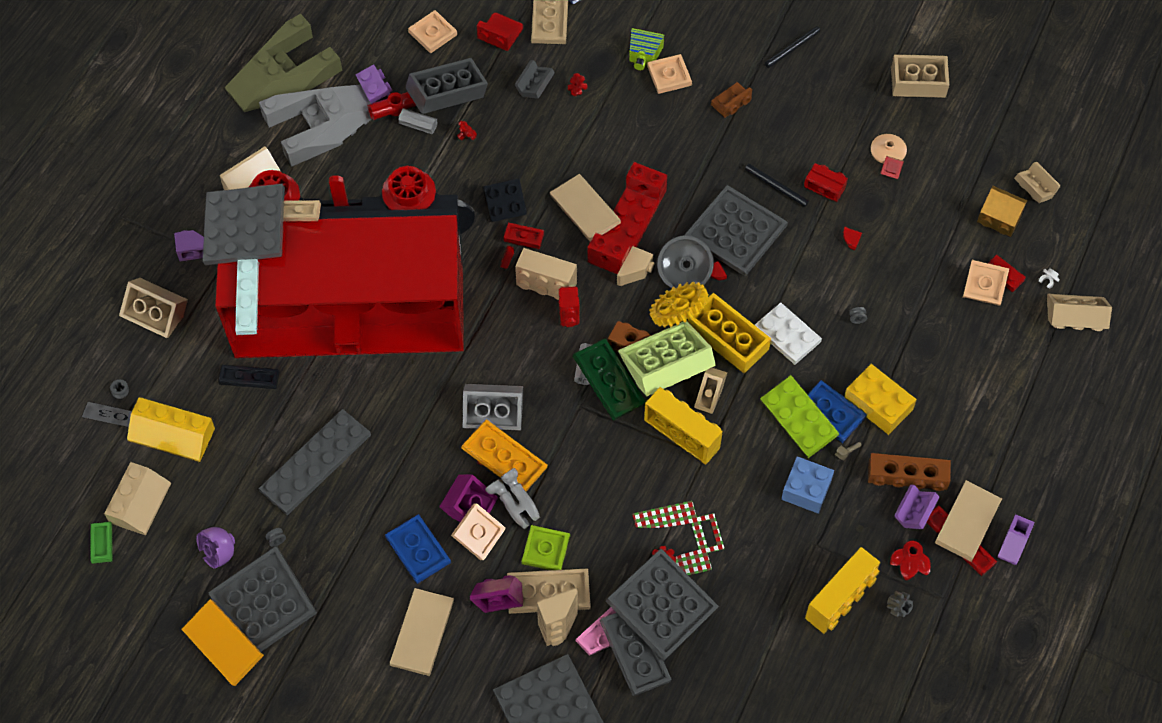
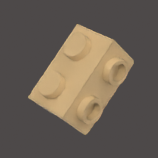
[1014,162,1060,203]

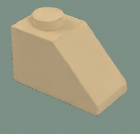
[617,246,655,286]
[694,368,727,414]

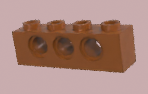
[608,321,652,353]
[868,453,951,491]

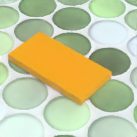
[461,419,548,491]
[182,599,264,686]

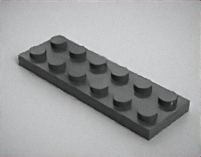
[259,409,371,516]

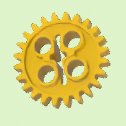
[649,282,709,328]

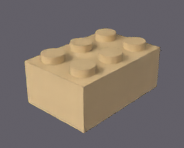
[891,55,949,98]
[515,248,577,300]

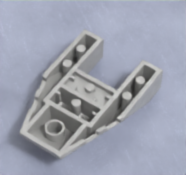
[259,85,375,167]

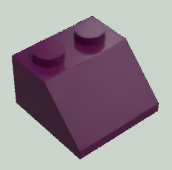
[440,474,498,522]
[470,575,523,613]

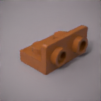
[711,82,752,118]

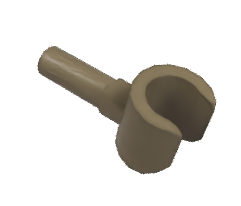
[835,442,861,460]

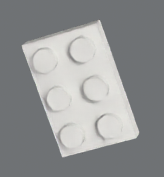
[755,303,822,365]

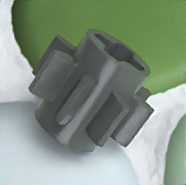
[887,591,913,617]

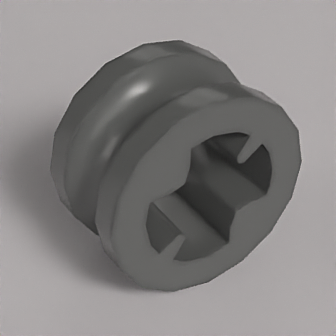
[849,307,867,324]
[110,379,129,399]
[265,528,286,547]

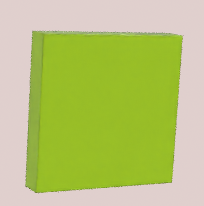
[521,525,570,570]

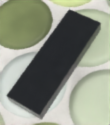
[218,365,280,389]

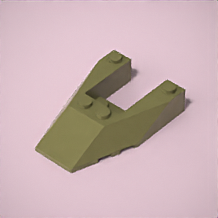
[225,13,342,112]

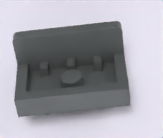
[515,60,555,98]

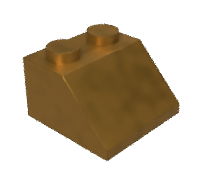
[977,186,1027,237]

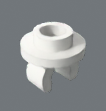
[1039,268,1060,289]

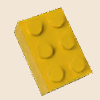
[844,364,917,435]

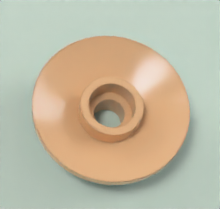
[871,134,907,164]

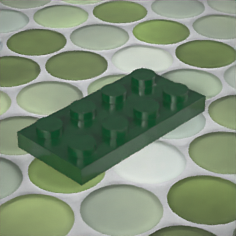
[573,338,646,421]

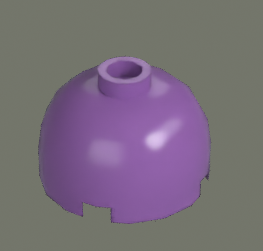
[197,527,235,569]

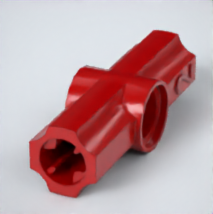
[368,92,416,120]

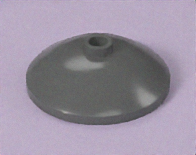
[657,236,714,288]

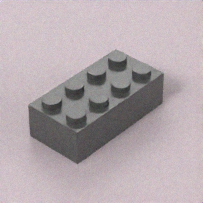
[406,58,488,114]

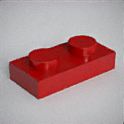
[504,222,544,249]
[988,255,1026,292]

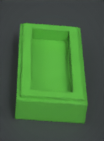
[91,522,112,564]

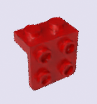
[477,13,523,51]

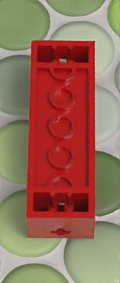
[588,162,667,274]

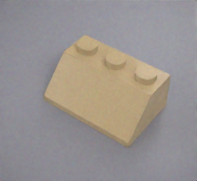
[220,146,281,190]
[119,278,188,338]
[1047,294,1112,331]
[104,462,171,535]
[537,588,578,646]

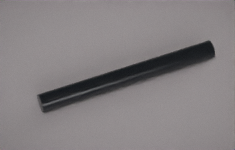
[765,26,820,68]
[745,164,809,207]

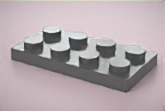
[600,613,672,696]

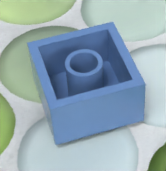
[781,457,835,514]

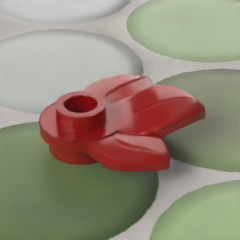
[890,541,931,580]

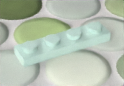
[235,259,259,335]

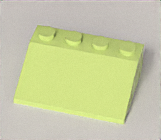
[618,321,716,396]

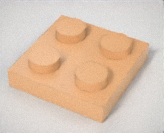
[408,10,457,53]
[647,54,692,94]
[963,260,1009,306]
[451,503,506,560]

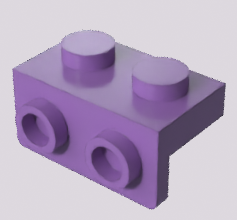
[356,64,393,104]
[895,485,939,529]

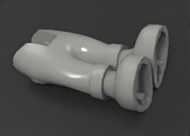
[485,468,540,529]

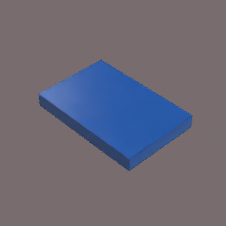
[808,380,867,443]
[385,514,451,584]

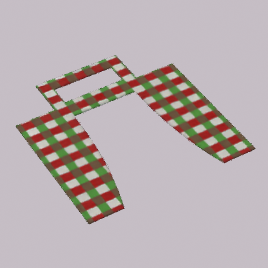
[633,501,724,575]

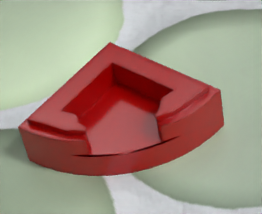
[843,227,862,250]
[500,245,514,269]
[711,261,727,280]

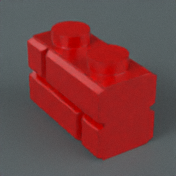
[804,163,848,202]
[559,286,579,327]

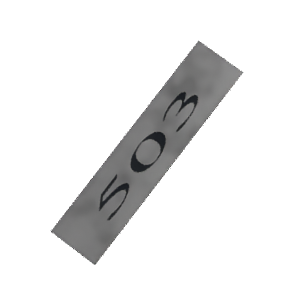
[82,402,132,427]

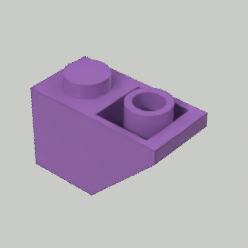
[997,514,1035,565]

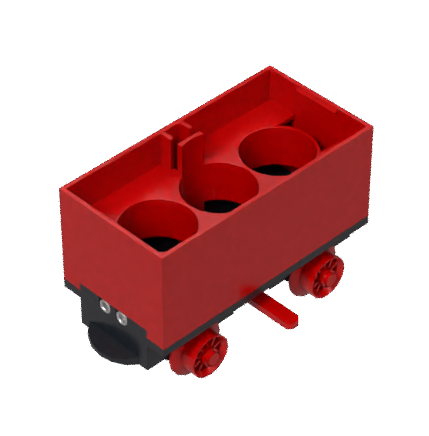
[216,166,475,358]

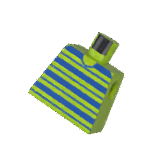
[629,28,664,70]

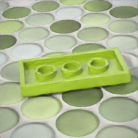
[760,375,839,458]

